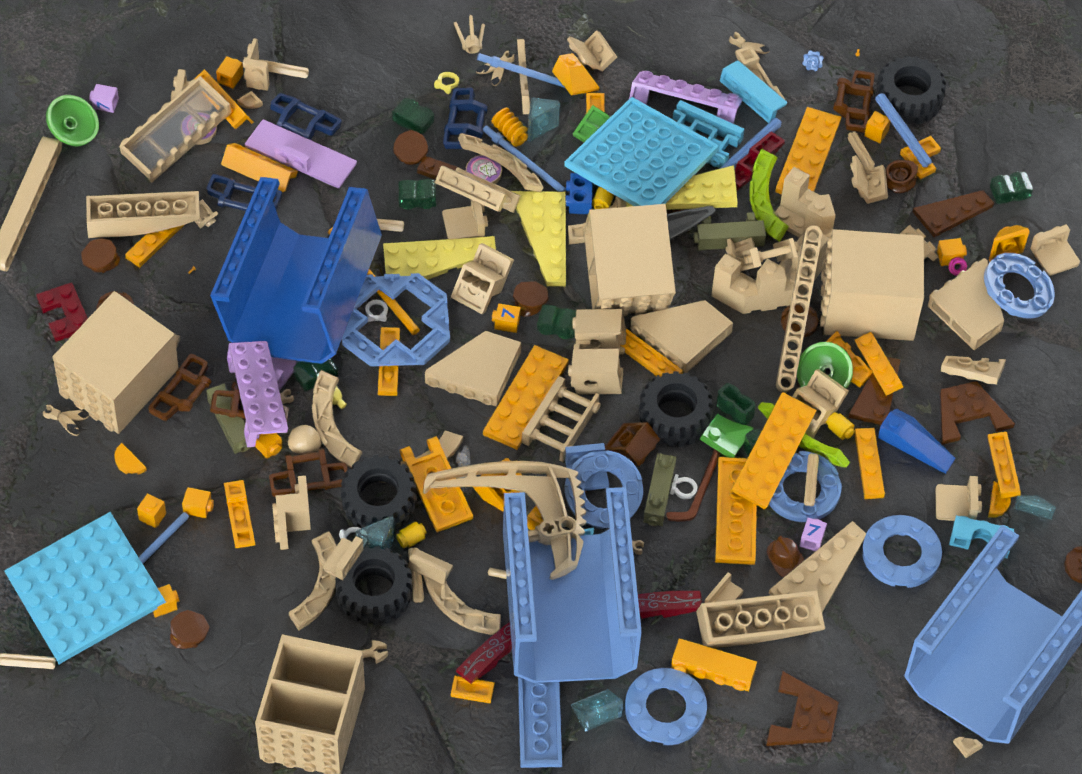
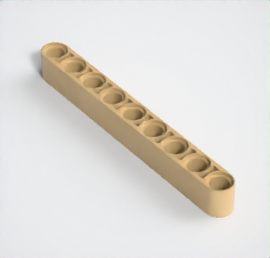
[0,136,62,272]
[776,226,822,393]

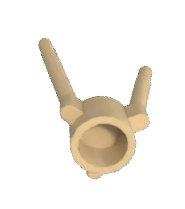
[454,15,485,53]

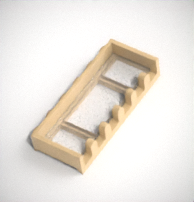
[119,76,232,183]

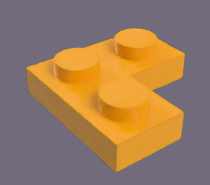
[900,136,941,179]

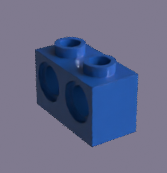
[566,173,592,214]

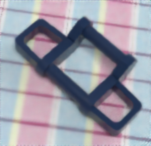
[443,88,488,149]
[270,93,341,140]
[207,174,282,211]

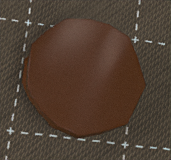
[393,130,428,165]
[886,160,918,193]
[81,239,120,273]
[513,281,549,317]
[170,610,210,649]

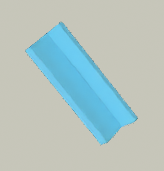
[720,61,787,123]

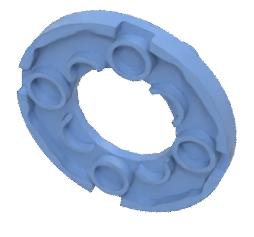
[984,253,1055,319]
[564,450,643,529]
[769,451,842,522]
[863,515,942,588]
[625,668,707,745]

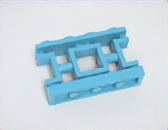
[673,100,744,168]

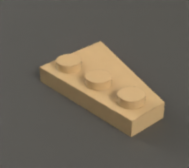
[941,356,1006,385]

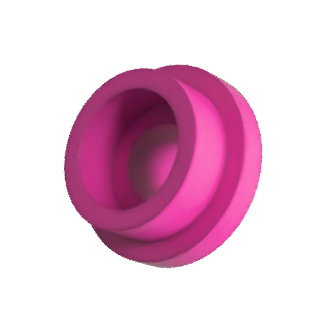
[948,257,967,276]

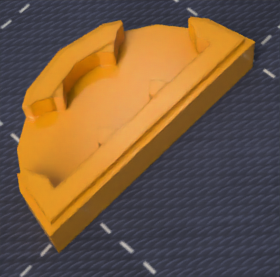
[114,443,147,475]
[988,481,1011,518]

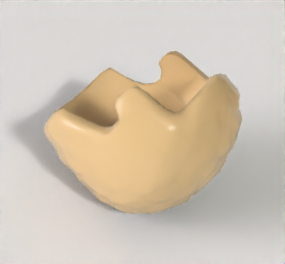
[288,425,322,455]

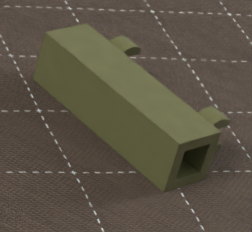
[693,212,766,250]
[206,384,251,454]
[643,453,677,526]

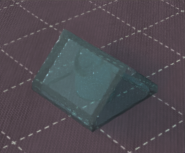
[528,97,560,142]
[356,516,395,550]
[571,689,623,732]

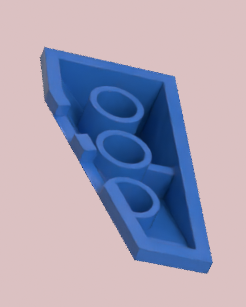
[878,409,955,474]

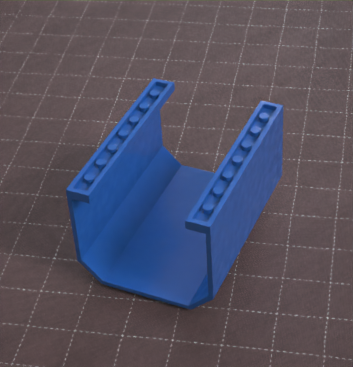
[210,177,382,364]

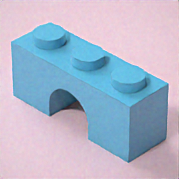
[949,515,1014,558]

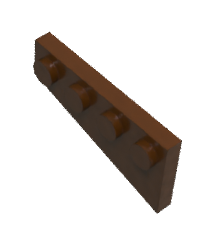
[913,190,994,238]
[848,357,901,425]

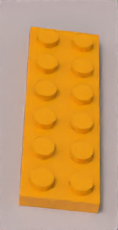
[775,107,841,194]
[483,345,569,450]
[731,392,817,509]
[715,457,757,565]

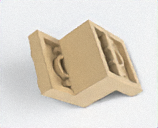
[450,243,514,314]
[792,369,849,438]
[272,476,311,550]

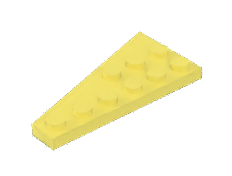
[626,165,737,210]
[512,191,566,287]
[383,236,496,280]

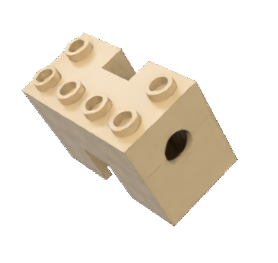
[568,309,626,394]

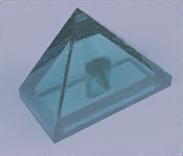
[1014,495,1056,520]

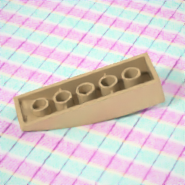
[86,191,200,238]
[696,591,825,648]

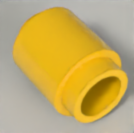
[592,187,615,209]
[826,412,855,440]
[396,522,427,549]

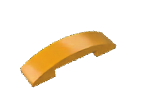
[224,480,255,548]

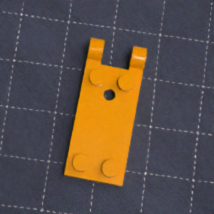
[400,436,473,532]

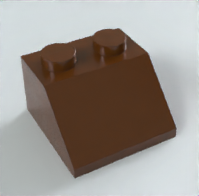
[605,422,660,466]

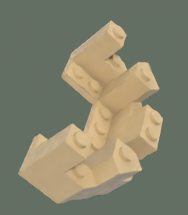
[712,167,835,314]

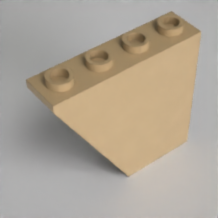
[928,258,1004,350]
[630,300,733,373]
[425,331,521,407]

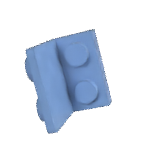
[565,443,609,491]

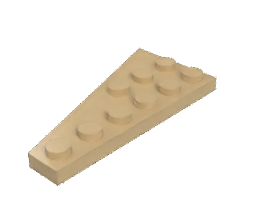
[769,521,866,613]

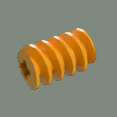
[491,107,528,147]

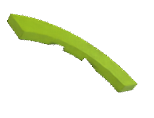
[750,149,789,242]
[758,402,850,467]

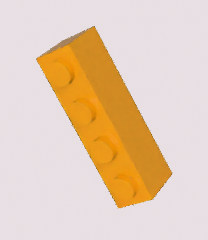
[671,638,757,692]

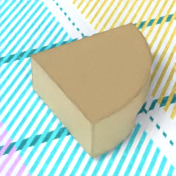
[237,91,263,109]
[953,737,983,758]

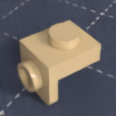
[195,199,218,229]
[726,238,755,259]

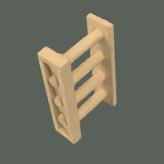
[435,166,521,213]
[734,238,799,272]
[522,376,601,462]

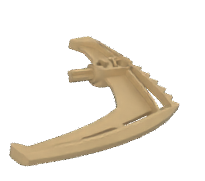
[423,461,586,580]

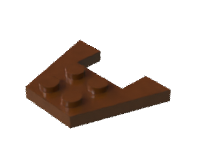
[940,381,1015,445]
[766,671,839,746]

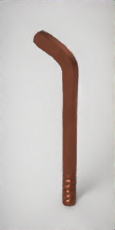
[666,449,721,522]

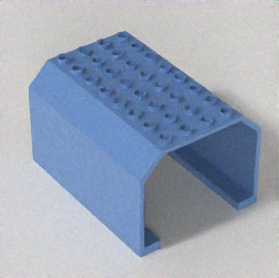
[503,487,642,683]
[904,525,1082,744]

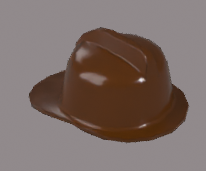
[767,536,805,578]

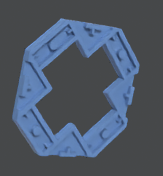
[342,273,450,366]

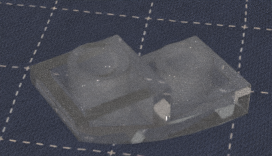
[456,446,470,492]

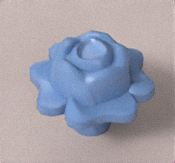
[802,50,824,71]

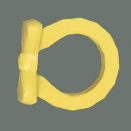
[434,72,459,95]

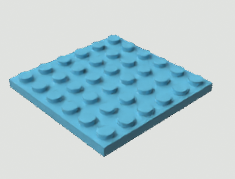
[565,97,719,206]
[4,512,166,664]

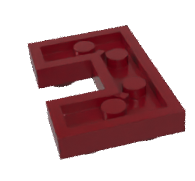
[36,282,88,342]

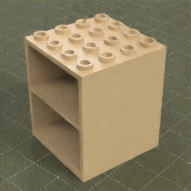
[584,204,676,316]
[820,229,924,341]
[53,291,178,434]
[255,634,365,774]

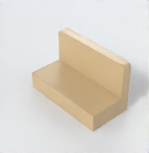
[323,536,364,580]
[408,549,453,584]
[705,572,743,603]

